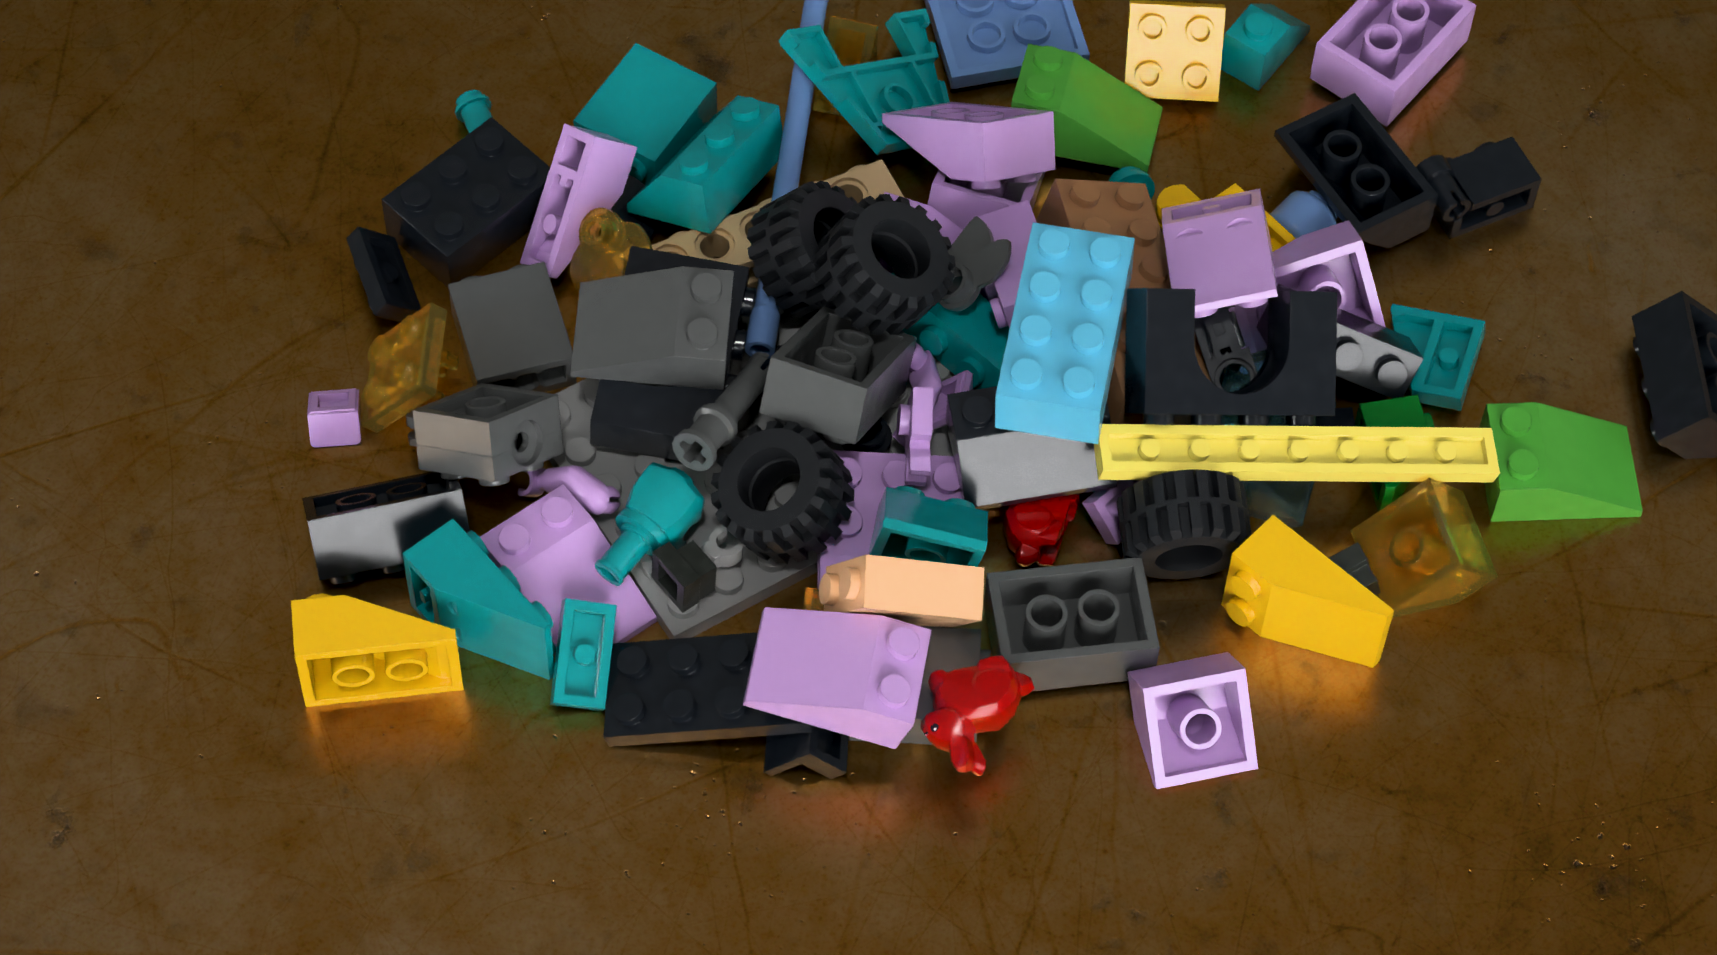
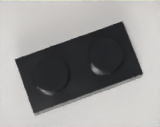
[346,227,423,325]

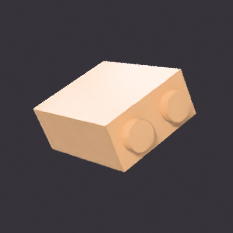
[819,554,985,628]

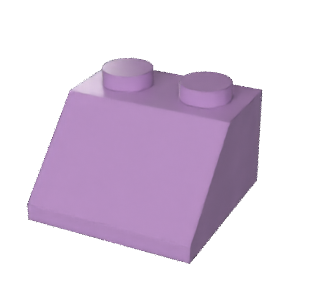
[1127,652,1258,789]

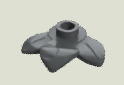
[939,216,1012,312]

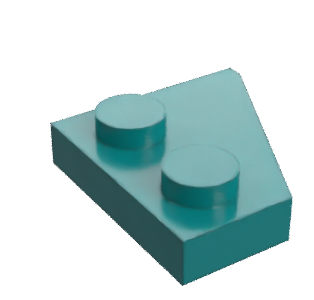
[1390,304,1486,411]

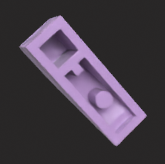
[520,123,637,279]

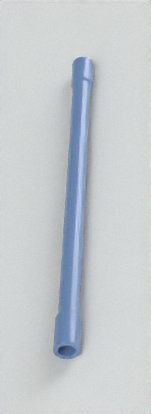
[745,0,829,359]

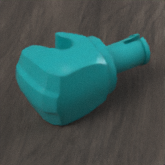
[595,462,705,586]

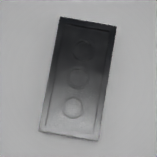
[603,632,814,747]

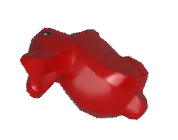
[1003,494,1080,567]
[921,655,1034,776]

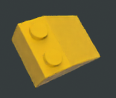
[1221,515,1394,668]
[291,594,464,707]

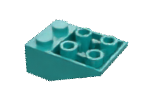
[402,519,556,680]

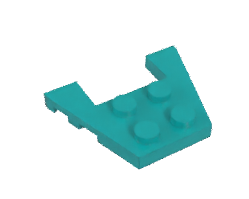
[778,9,950,155]

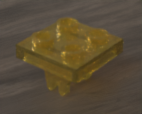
[361,302,459,433]

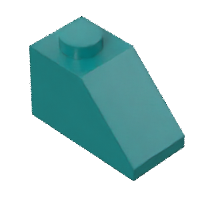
[1221,3,1310,91]

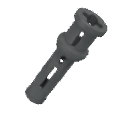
[672,352,770,471]

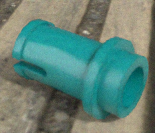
[454,90,493,133]

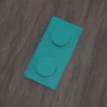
[550,598,617,711]

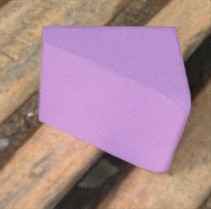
[307,388,361,448]

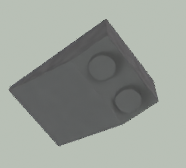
[570,266,734,390]

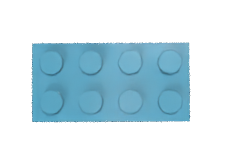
[995,222,1135,444]

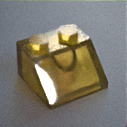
[1350,478,1498,618]

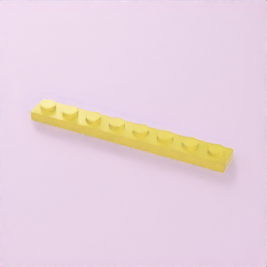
[1094,424,1500,483]

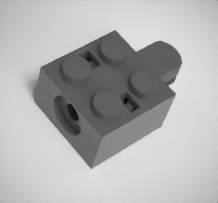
[406,383,564,486]

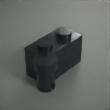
[1416,136,1542,239]

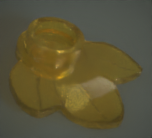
[570,208,653,291]

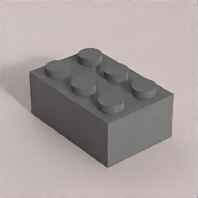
[759,307,917,444]
[984,558,1160,691]

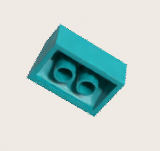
[627,95,783,234]

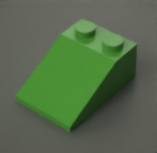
[1011,44,1163,173]
[1479,402,1643,522]

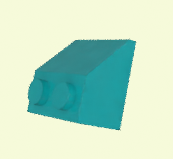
[868,486,988,567]

